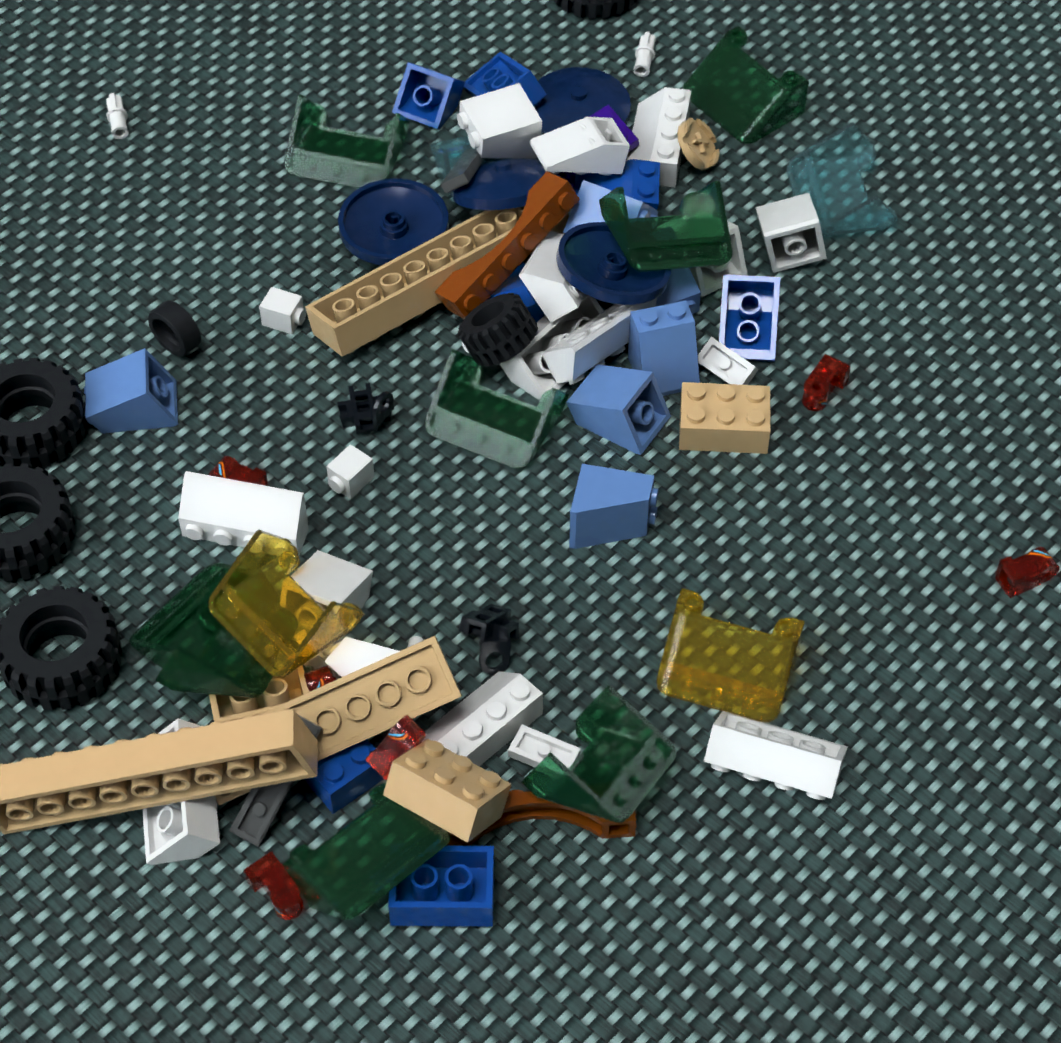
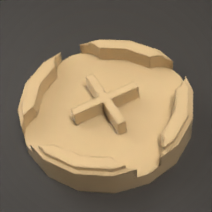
[677,118,720,170]

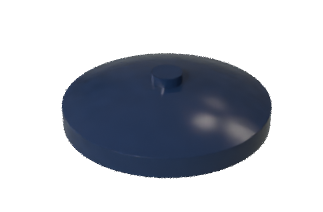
[535,67,631,135]
[451,158,560,210]
[338,179,449,266]
[556,222,671,305]

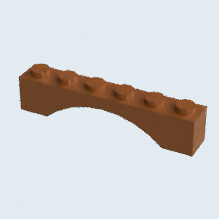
[435,171,580,319]
[434,784,636,846]

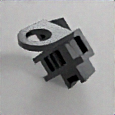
[337,383,394,434]
[459,604,519,675]

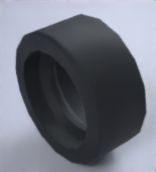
[148,300,202,357]

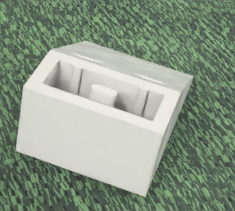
[530,117,630,176]

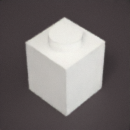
[259,287,306,335]
[326,444,375,499]

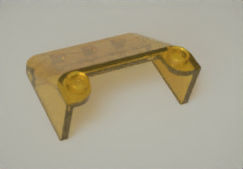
[209,530,365,677]
[656,588,805,722]

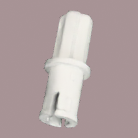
[633,32,656,77]
[106,93,129,139]

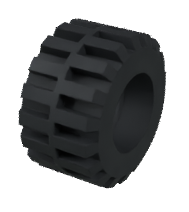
[458,293,538,367]

